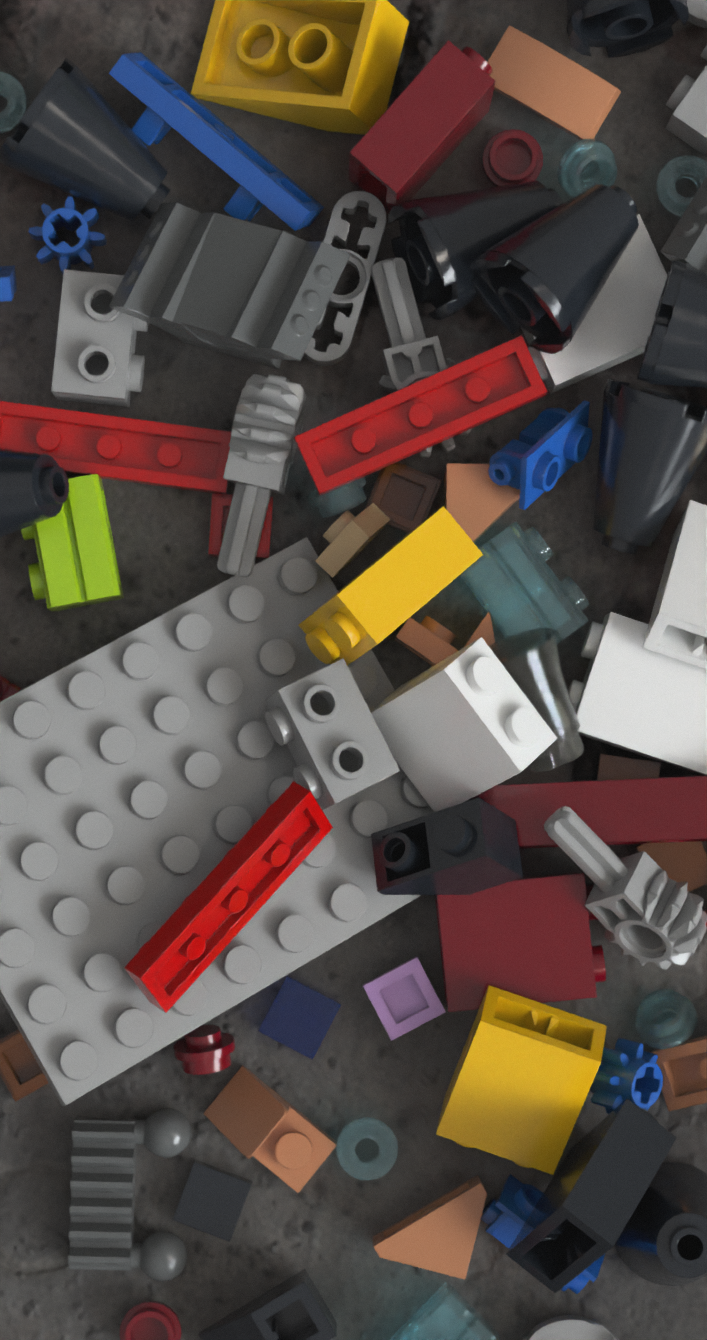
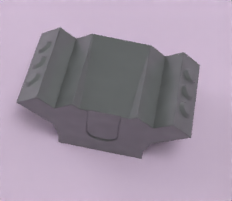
[109,202,351,369]

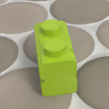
[21,474,124,612]

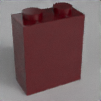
[349,40,496,214]
[435,872,606,1012]

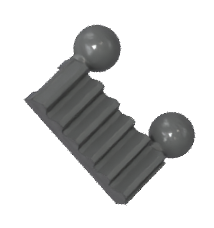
[68,1108,191,1282]

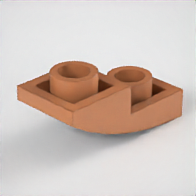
[488,25,621,145]

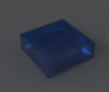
[258,975,341,1060]

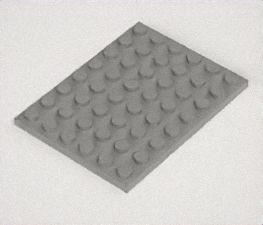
[0,537,434,1106]

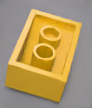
[191,0,409,135]

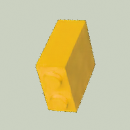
[298,506,483,666]
[436,985,607,1175]

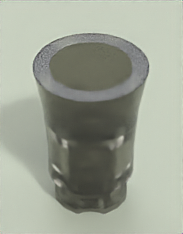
[489,628,585,772]

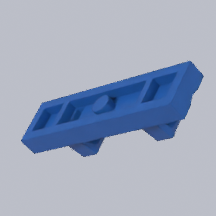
[108,52,324,231]

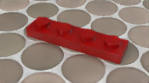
[294,335,547,496]
[0,401,231,494]
[124,781,333,1013]

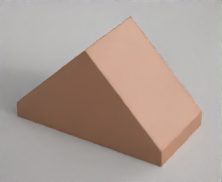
[444,463,520,543]
[373,1175,487,1280]

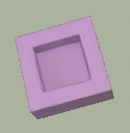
[363,956,446,1041]

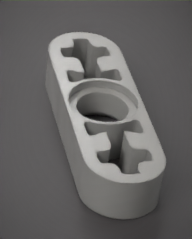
[303,191,386,366]

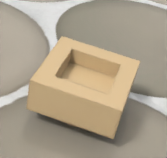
[315,503,391,578]

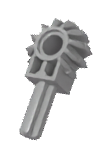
[371,258,472,458]
[217,374,307,577]
[544,806,707,970]

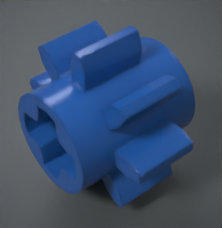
[28,196,107,274]
[590,1038,663,1114]

